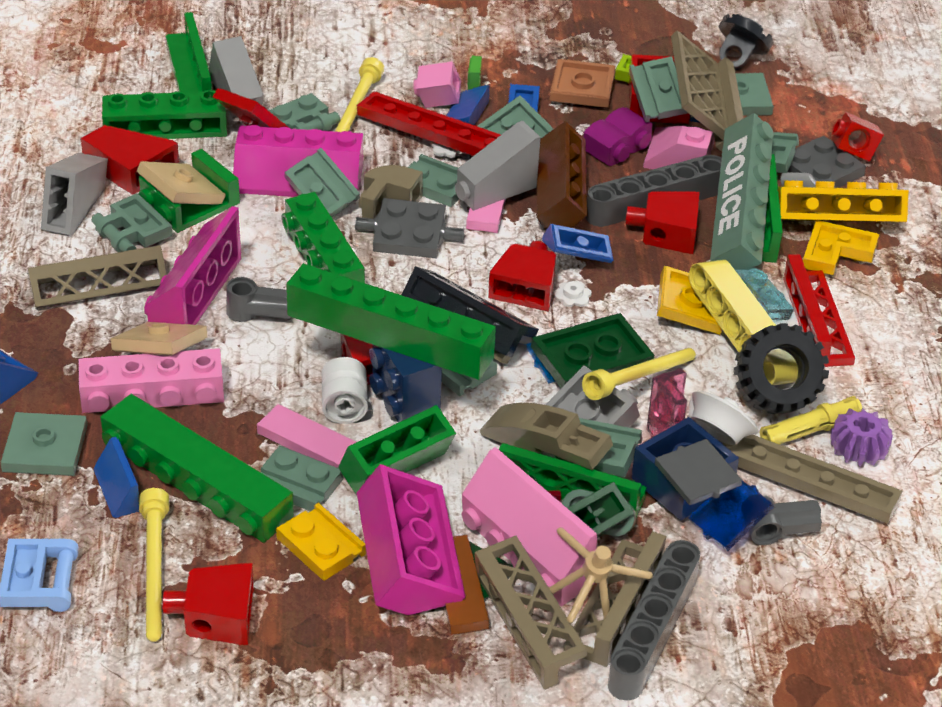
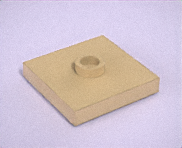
[137,161,225,205]
[111,322,207,355]

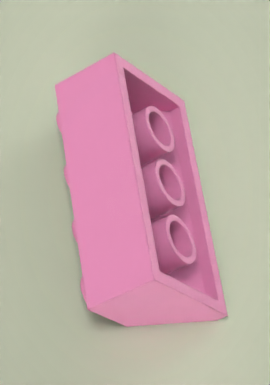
[461,447,597,607]

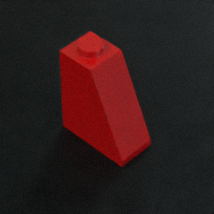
[81,125,179,195]

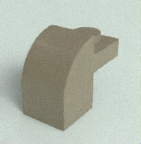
[359,165,423,219]

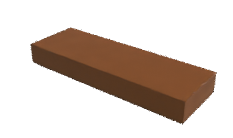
[444,535,489,635]

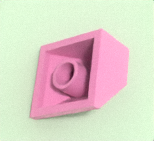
[643,126,715,169]

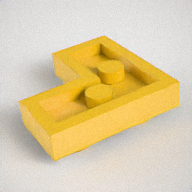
[803,220,879,275]

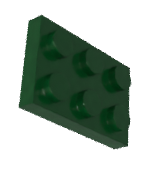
[531,313,655,388]

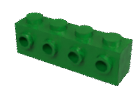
[102,90,227,139]
[282,192,365,283]

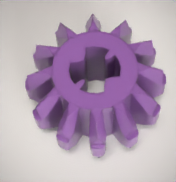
[830,408,893,467]

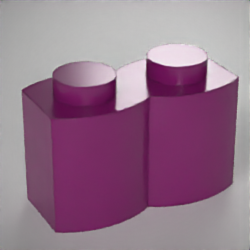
[583,107,652,166]

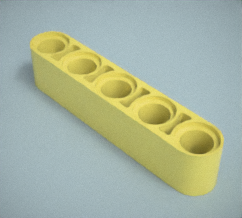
[689,260,798,386]

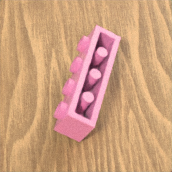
[79,348,224,413]

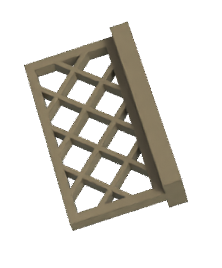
[671,30,744,151]

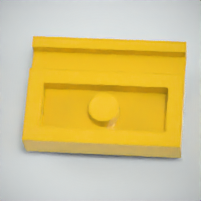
[276,502,366,581]

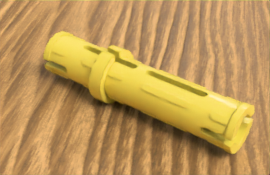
[759,396,862,445]

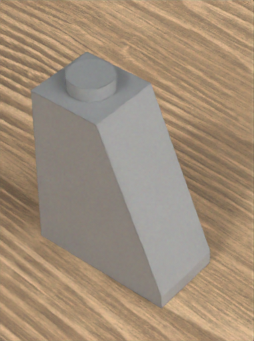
[209,36,264,118]
[455,121,540,211]
[41,153,108,236]

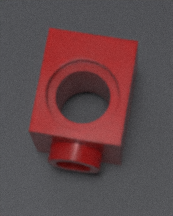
[831,112,884,162]

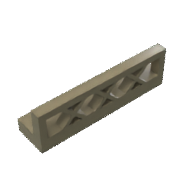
[27,245,167,309]
[564,531,667,667]
[475,536,587,690]

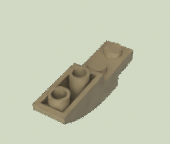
[480,403,613,470]

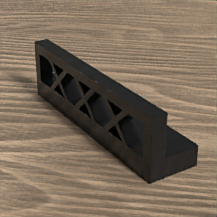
[402,266,539,357]

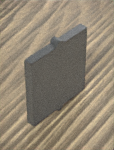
[655,439,742,505]

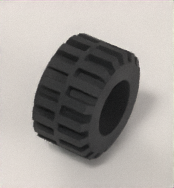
[734,323,829,414]

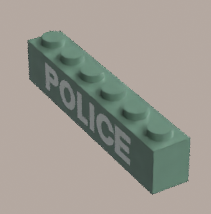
[710,113,774,275]

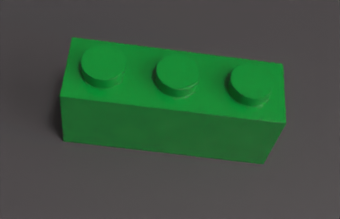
[338,405,456,495]

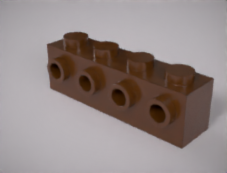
[536,121,587,228]

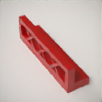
[783,254,855,367]

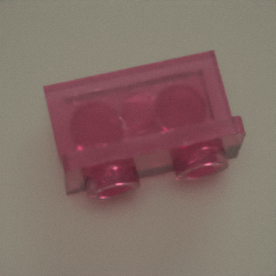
[646,368,688,438]

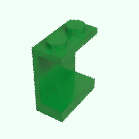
[138,148,240,233]

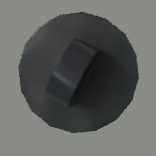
[718,14,774,71]

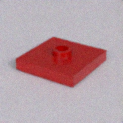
[212,88,291,129]

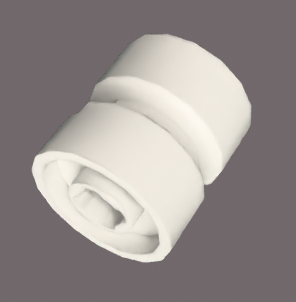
[321,357,368,424]

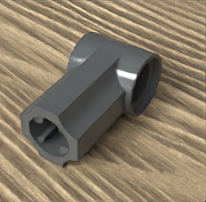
[226,277,291,322]
[742,496,822,545]

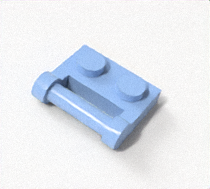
[0,539,79,612]

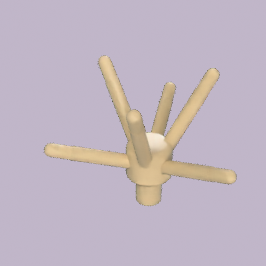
[549,527,653,623]

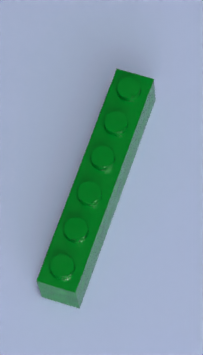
[286,263,496,380]
[100,394,294,543]

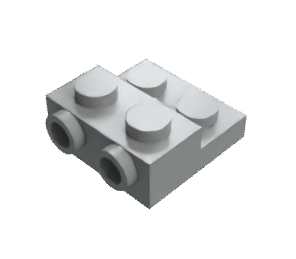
[546,366,640,427]

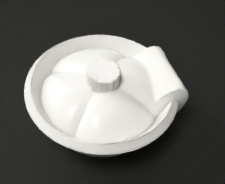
[689,391,758,445]

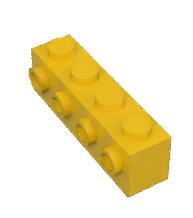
[778,180,909,222]

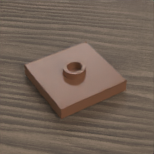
[550,59,616,108]

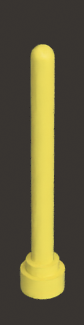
[335,57,385,132]
[582,348,696,400]
[139,488,169,642]

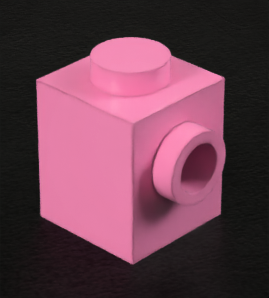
[413,61,461,108]

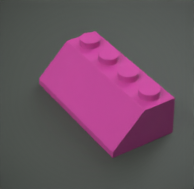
[233,125,363,201]
[144,206,241,325]
[356,464,465,615]

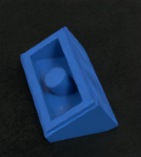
[446,85,490,125]
[542,224,613,263]
[94,437,139,518]

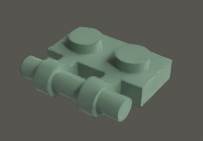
[268,93,340,131]
[91,193,173,252]

